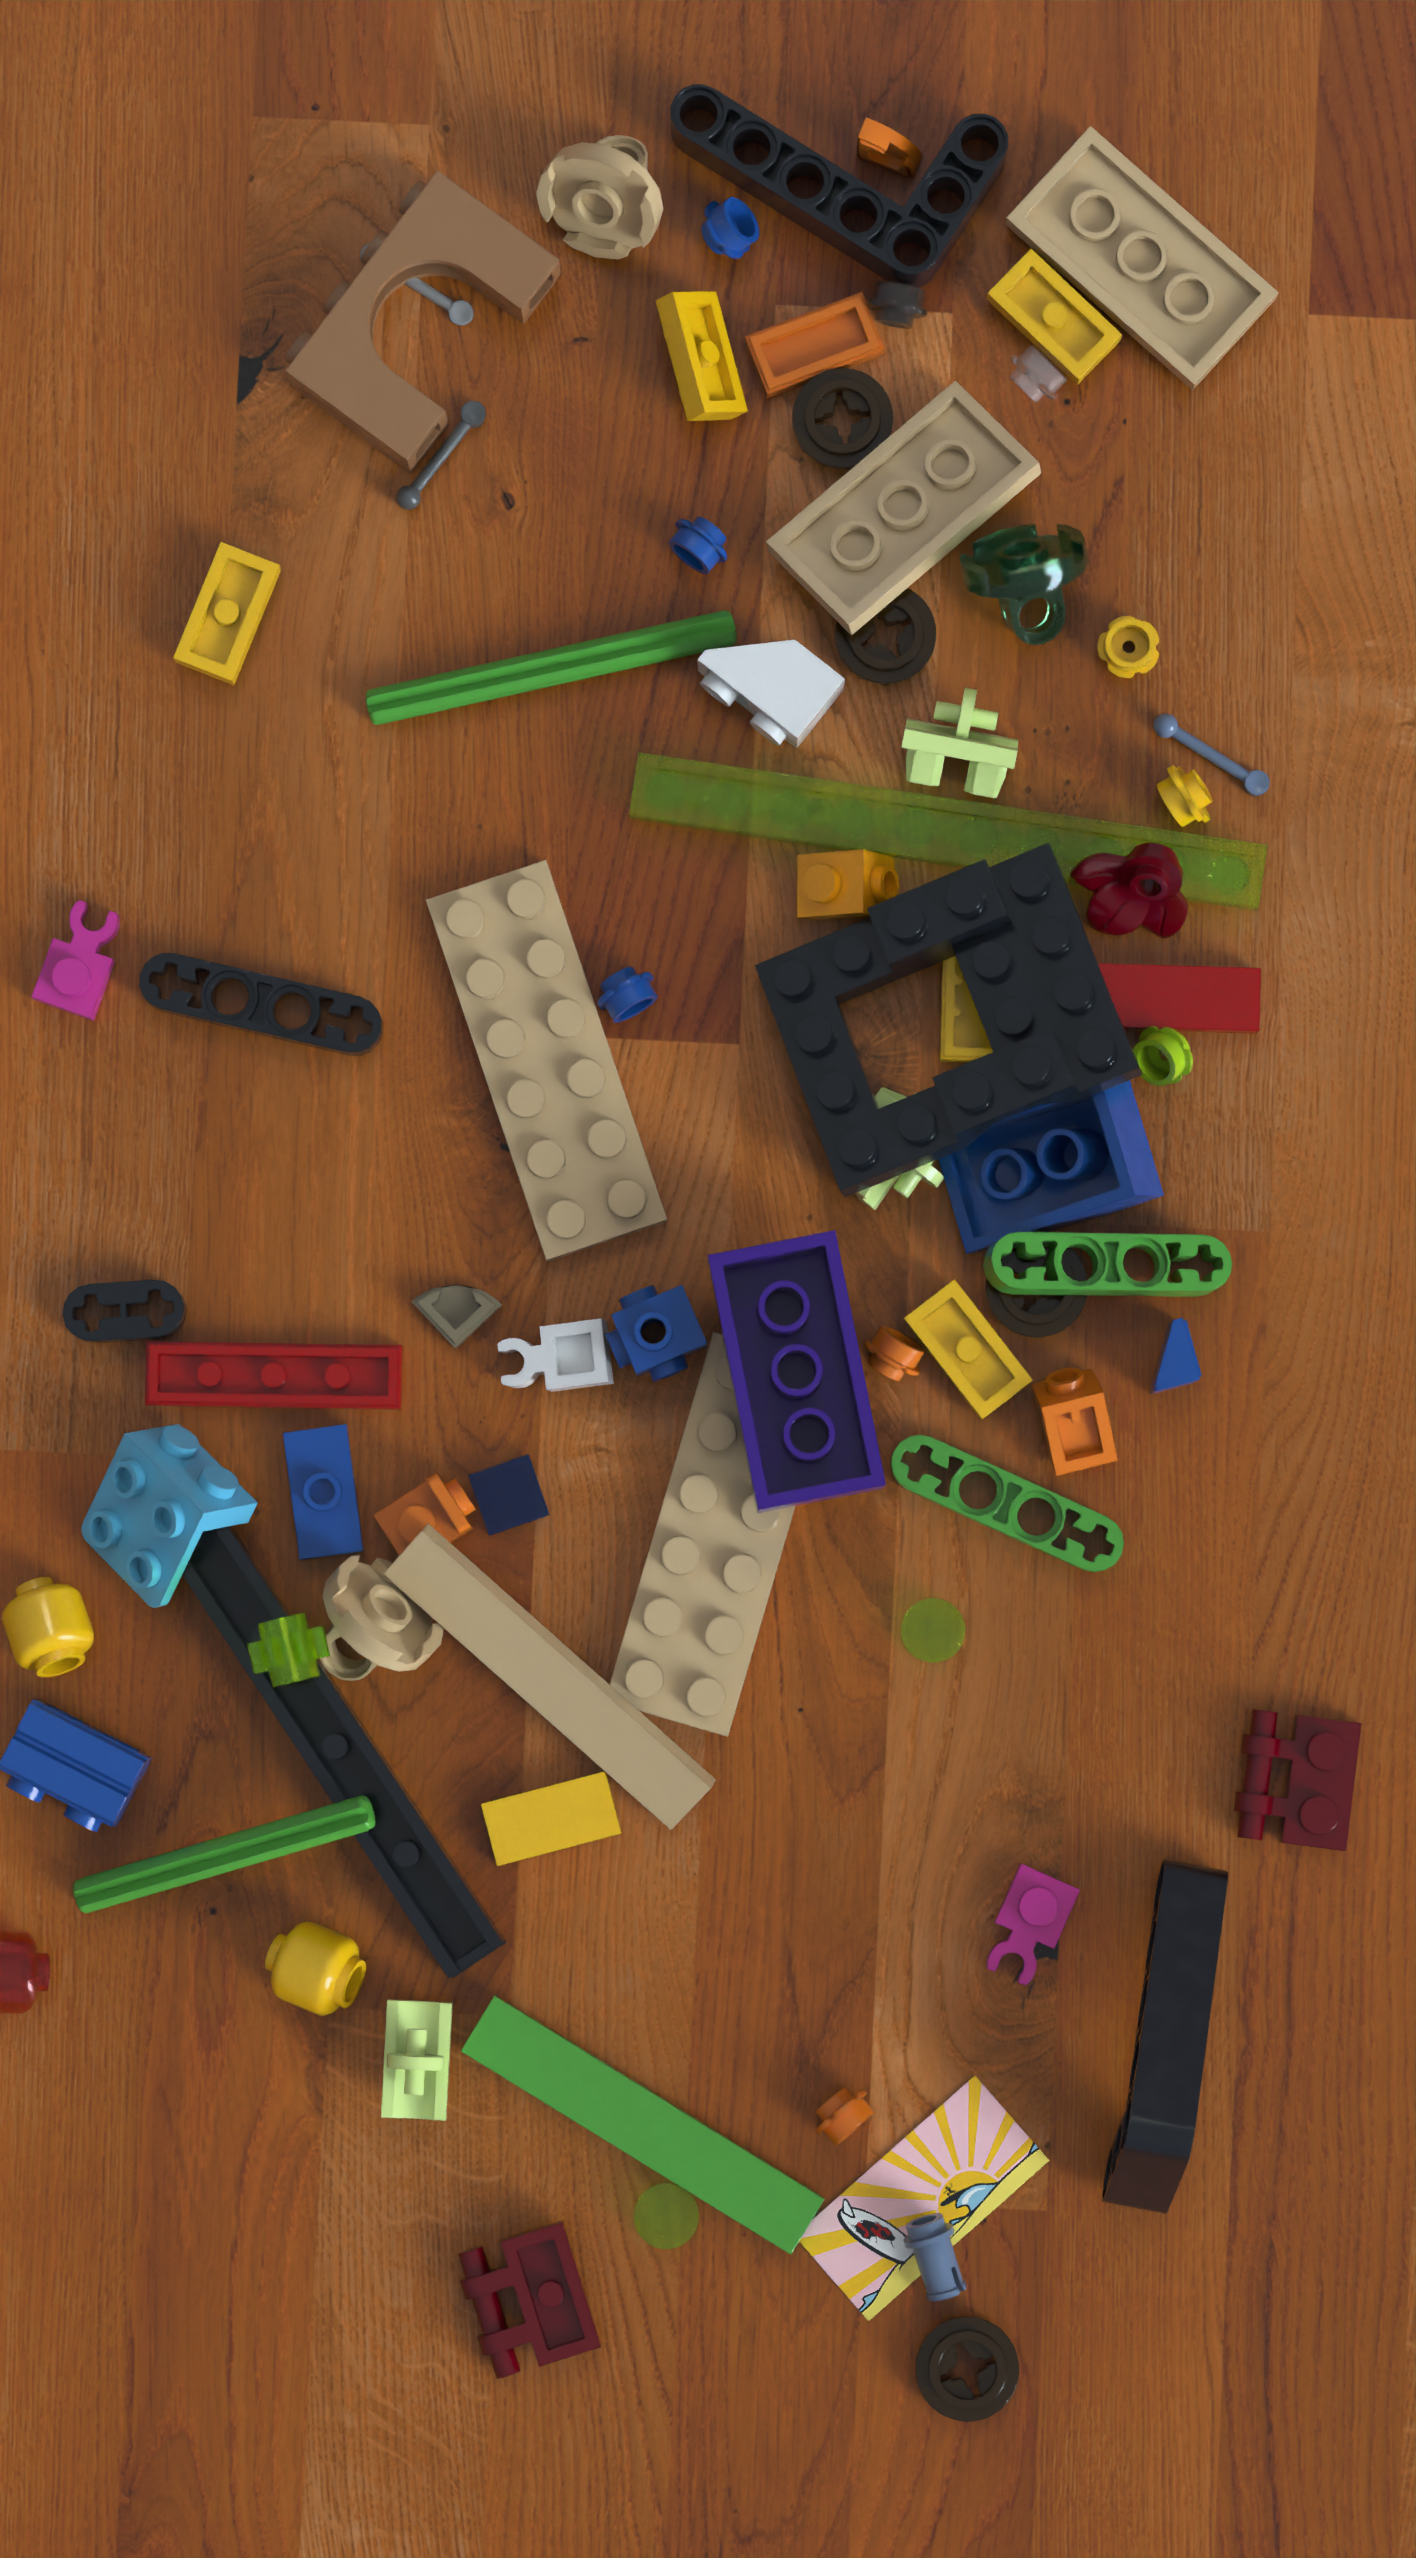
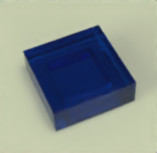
[468,1454,550,1536]

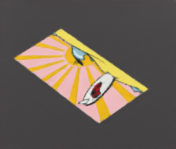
[799,2076,1050,2321]

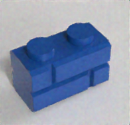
[0,1699,153,1832]

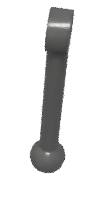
[396,401,486,510]

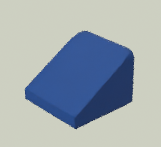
[1150,1317,1202,1395]

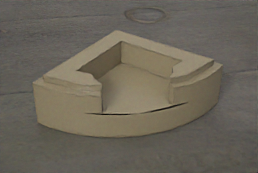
[411,1285,502,1349]

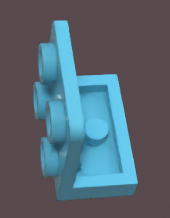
[81,1424,258,1608]

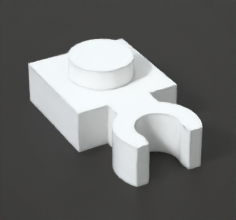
[497,1318,614,1392]

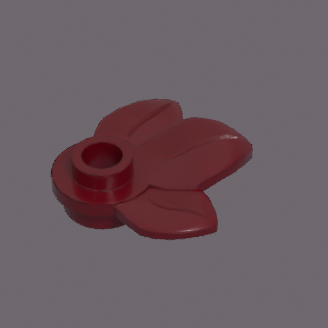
[1070,843,1189,938]

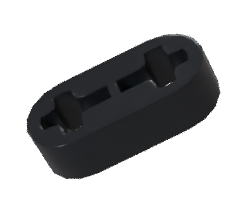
[63,1280,187,1343]

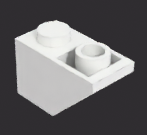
[697,640,845,749]

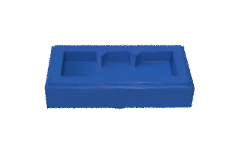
[283,1424,364,1560]

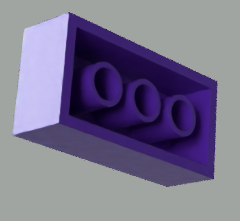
[708,1230,886,1513]

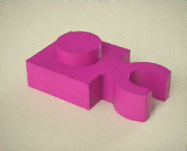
[31,900,120,1021]
[986,1863,1080,1985]

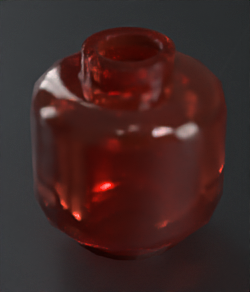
[0,1930,50,2014]

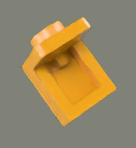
[797,849,899,921]

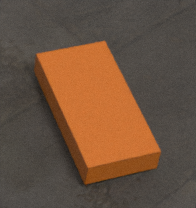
[745,292,885,399]

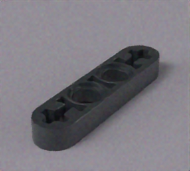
[139,953,383,1056]

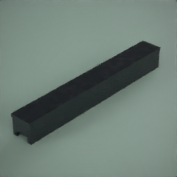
[182,1526,506,1978]

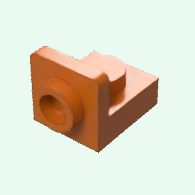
[1031,1368,1118,1476]
[373,1472,476,1555]

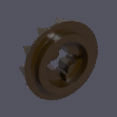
[792,368,893,470]
[835,588,936,686]
[985,1247,1087,1338]
[916,2316,1019,2422]

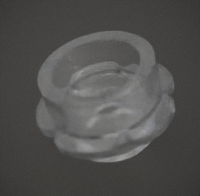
[1010,344,1068,403]

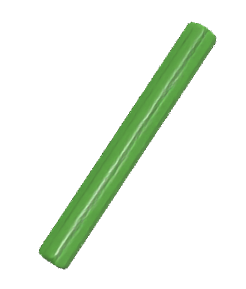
[73,1795,376,1913]

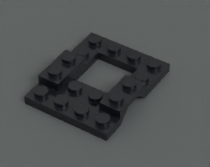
[755,842,1143,1197]

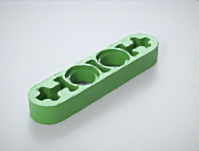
[983,1232,1232,1297]
[890,1435,1124,1573]

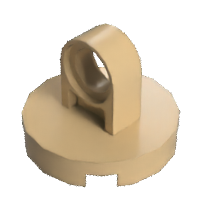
[536,135,664,259]
[319,1555,444,1681]

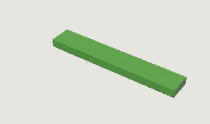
[461,1995,825,2255]

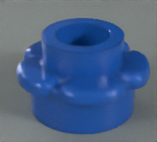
[701,197,759,259]
[668,516,727,574]
[597,967,658,1023]

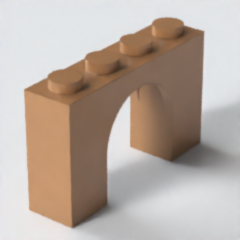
[285,170,561,474]

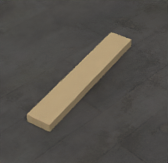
[383,1523,716,1830]

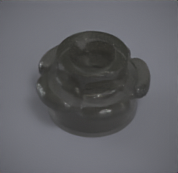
[866,281,928,329]

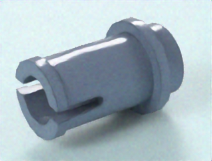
[903,2213,967,2302]

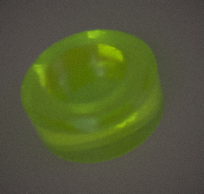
[901,1598,965,1663]
[634,2182,699,2249]

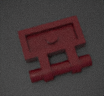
[1234,1709,1362,1851]
[458,2220,601,2379]

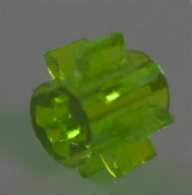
[247,1613,330,1687]

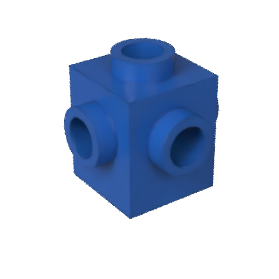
[605,1285,708,1382]

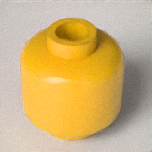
[2,1577,94,1677]
[265,1921,366,2016]

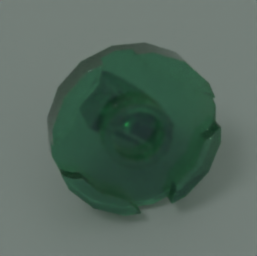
[959,524,1089,645]

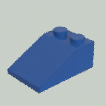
[938,1080,1164,1254]

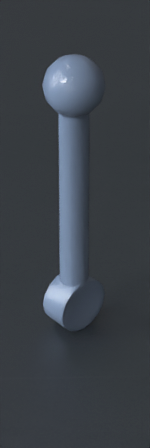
[1153,713,1270,797]

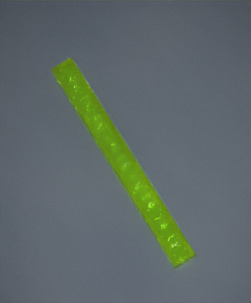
[629,752,1268,911]

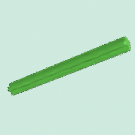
[365,610,737,725]

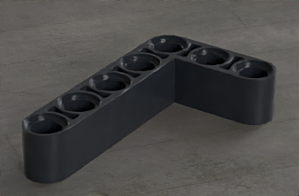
[670,84,1008,289]
[1102,1859,1228,2214]

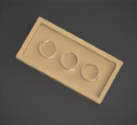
[1005,126,1279,390]
[766,381,1041,636]

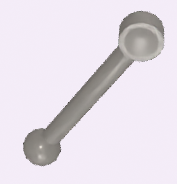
[360,243,474,326]

